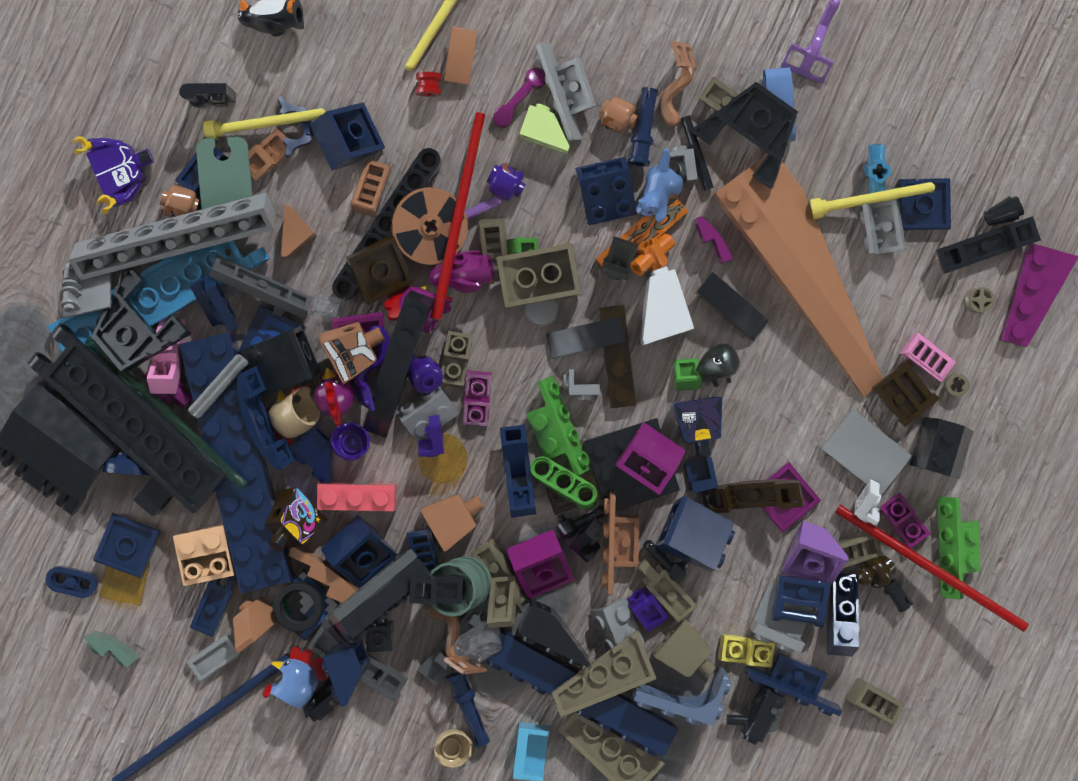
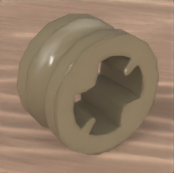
[944,374,969,396]

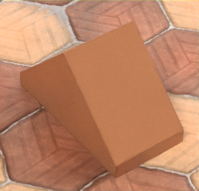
[281,205,317,259]

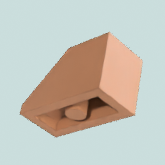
[233,595,278,653]

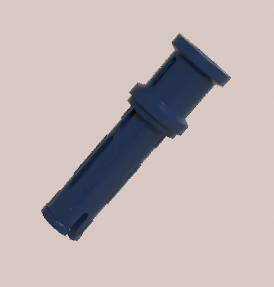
[627,87,658,167]
[446,671,490,748]

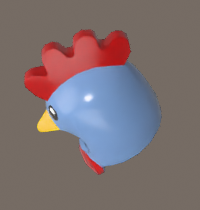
[263,646,329,709]

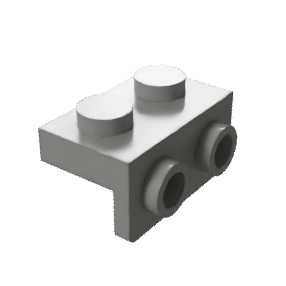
[860,199,906,255]
[397,386,460,442]
[590,597,645,652]

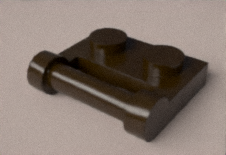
[872,359,939,427]

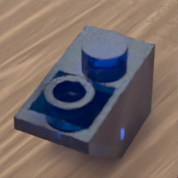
[291,425,334,484]

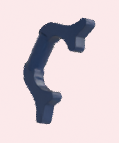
[278,96,314,158]

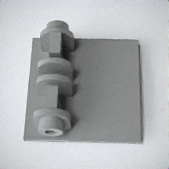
[61,263,111,318]

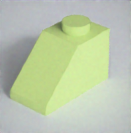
[520,104,569,154]

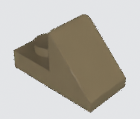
[487,576,522,628]

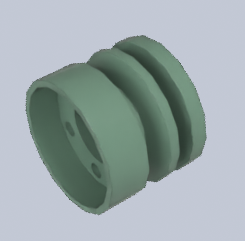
[430,556,491,617]

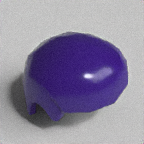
[331,422,370,461]

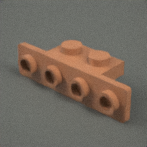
[602,491,640,595]

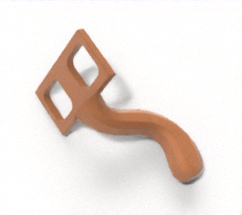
[659,41,697,126]
[429,606,488,674]

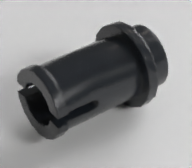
[884,578,913,612]

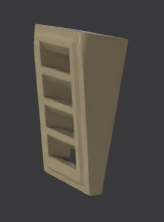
[478,217,508,272]
[836,533,883,569]
[846,678,905,726]

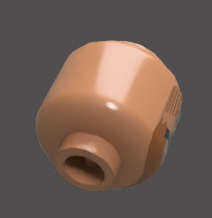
[159,185,200,218]

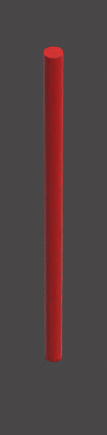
[431,112,485,321]
[835,504,1029,632]

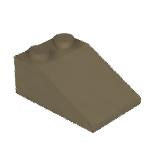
[496,243,582,308]

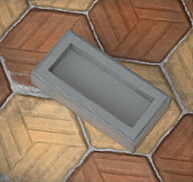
[186,632,243,683]

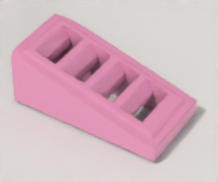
[899,333,956,383]

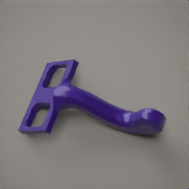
[352,325,390,411]

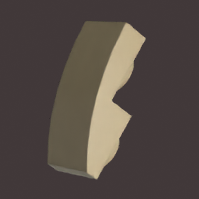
[441,331,473,388]

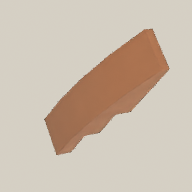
[288,546,360,603]

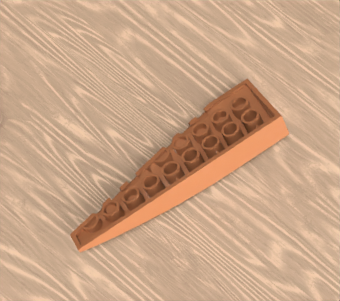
[712,154,883,397]

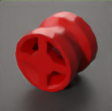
[416,72,441,97]

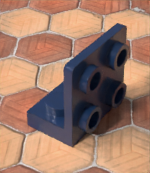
[575,157,637,225]

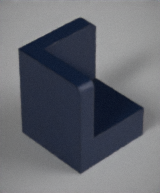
[685,456,718,493]

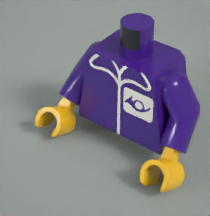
[71,136,154,214]

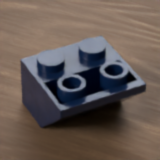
[322,638,369,707]

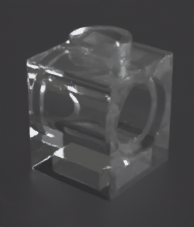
[310,292,344,323]

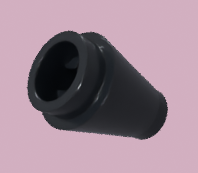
[983,196,1024,226]

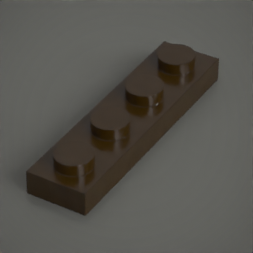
[599,305,636,408]

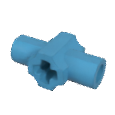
[863,144,891,193]

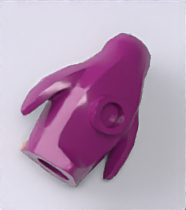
[429,250,495,293]

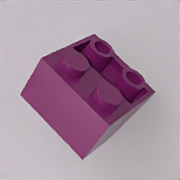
[615,422,686,495]

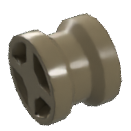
[964,287,995,313]

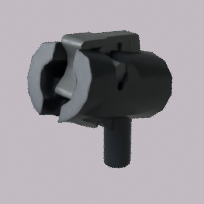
[726,685,786,745]

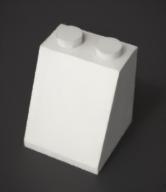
[639,267,694,345]

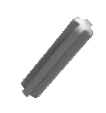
[188,354,248,418]

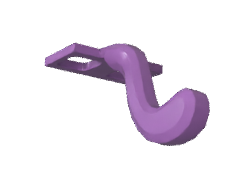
[781,0,840,84]

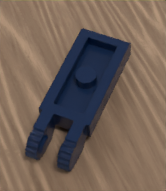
[190,573,237,637]

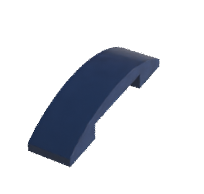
[237,366,295,470]

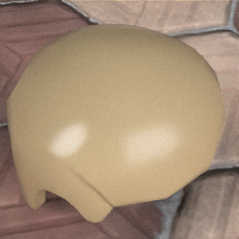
[434,729,473,768]

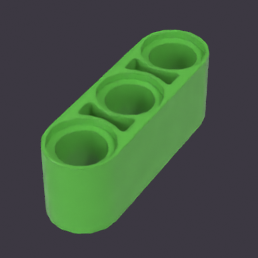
[530,456,598,510]

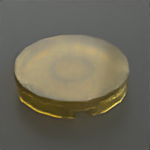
[417,433,468,484]

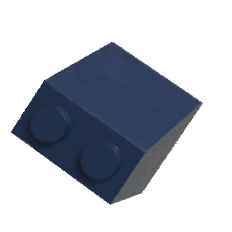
[655,496,735,572]

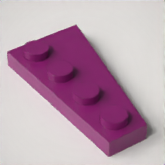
[1000,243,1078,347]

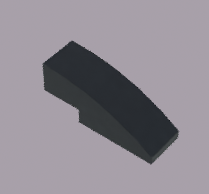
[695,272,768,341]
[546,317,625,358]

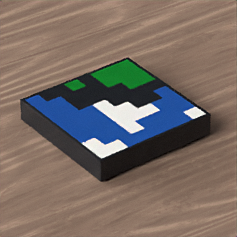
[270,569,341,641]

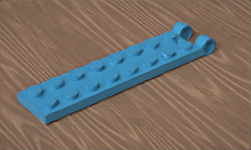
[47,240,270,367]

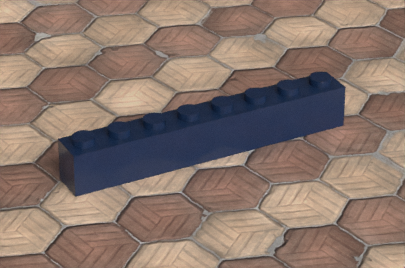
[485,628,678,757]

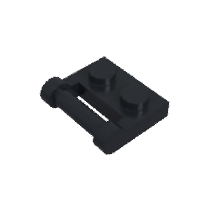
[179,83,236,108]

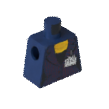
[671,396,722,456]

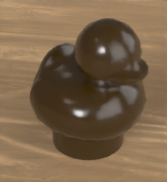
[856,556,896,589]

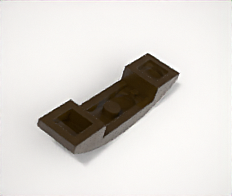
[701,479,804,514]

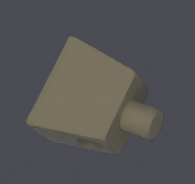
[652,618,716,678]

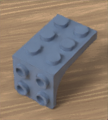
[631,666,731,726]

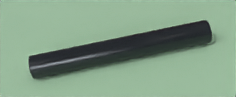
[681,115,714,191]

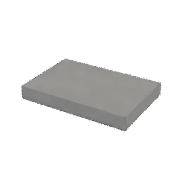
[820,409,912,495]

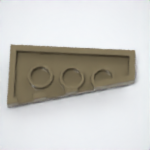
[551,630,656,717]
[557,712,665,781]

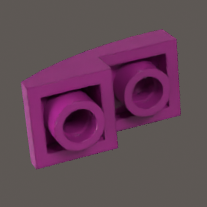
[463,370,492,426]
[879,492,931,549]

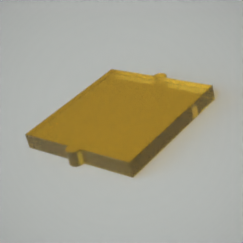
[99,562,150,606]

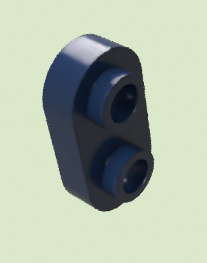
[45,565,99,598]

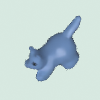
[635,148,683,223]

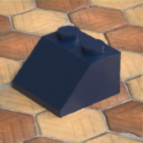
[310,102,385,170]
[321,515,398,588]

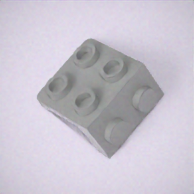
[749,583,814,653]

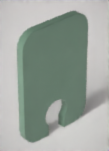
[196,137,253,209]

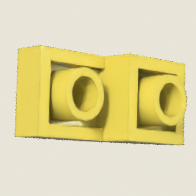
[718,634,775,668]

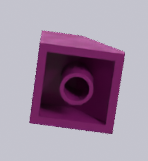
[507,529,575,599]

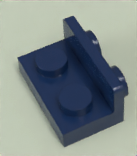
[190,275,238,332]

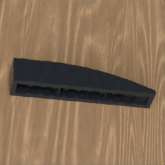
[363,290,435,438]

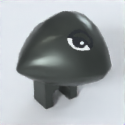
[696,344,740,387]

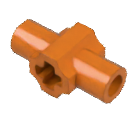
[630,234,675,276]

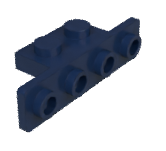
[745,653,842,716]

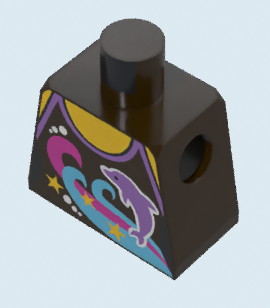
[265,487,328,552]

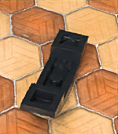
[936,216,1041,274]

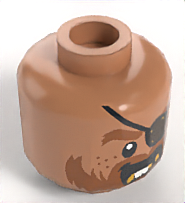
[599,97,638,134]

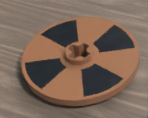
[392,187,468,265]

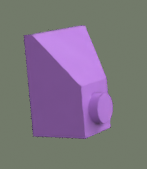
[781,521,848,587]

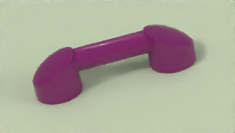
[493,67,546,128]

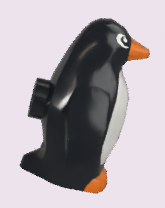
[237,0,304,37]

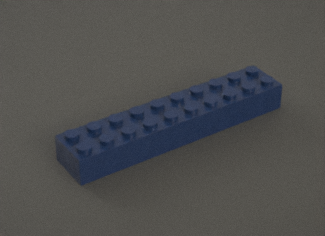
[179,332,295,594]

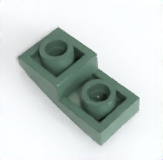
[84,631,140,668]

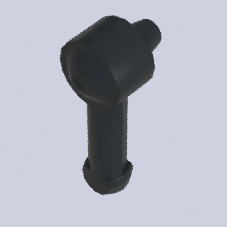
[556,506,606,540]
[643,540,689,584]

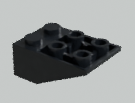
[518,598,590,668]

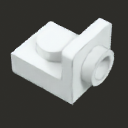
[854,479,881,525]

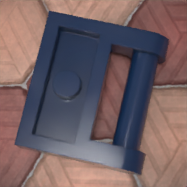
[772,575,830,628]

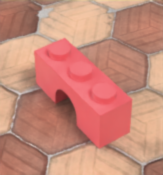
[317,482,397,511]

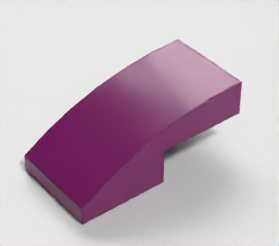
[694,216,733,264]

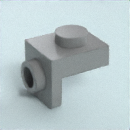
[563,369,600,400]

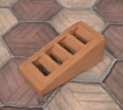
[351,159,391,218]

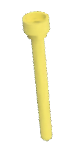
[405,0,457,71]
[203,108,326,140]
[810,182,935,219]

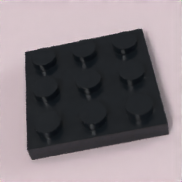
[584,418,680,511]

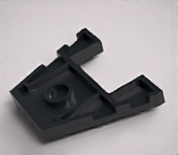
[691,82,799,190]
[91,267,192,373]

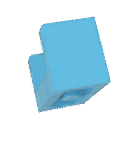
[513,722,549,781]

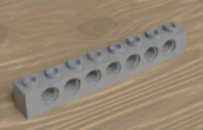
[69,192,276,280]

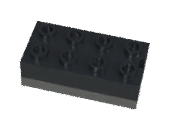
[321,549,430,645]

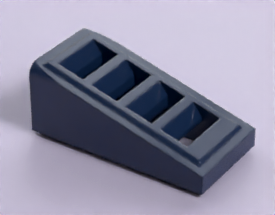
[406,527,440,575]

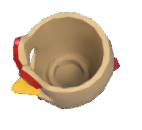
[265,385,319,445]

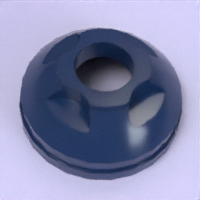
[102,452,150,476]

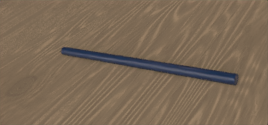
[112,653,290,781]

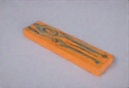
[595,195,688,269]

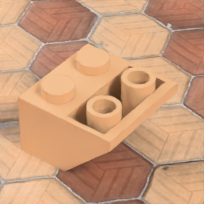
[173,524,235,586]

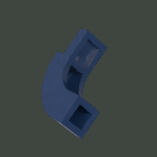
[500,425,537,518]

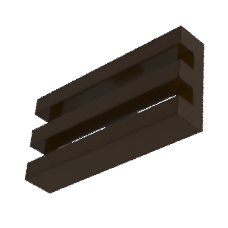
[546,474,602,515]

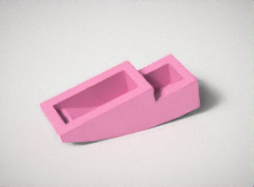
[147,319,186,394]

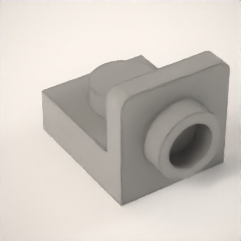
[670,146,698,184]

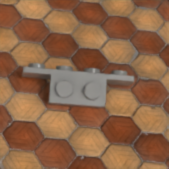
[536,42,596,141]

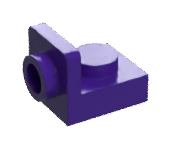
[418,415,444,457]
[627,586,669,632]

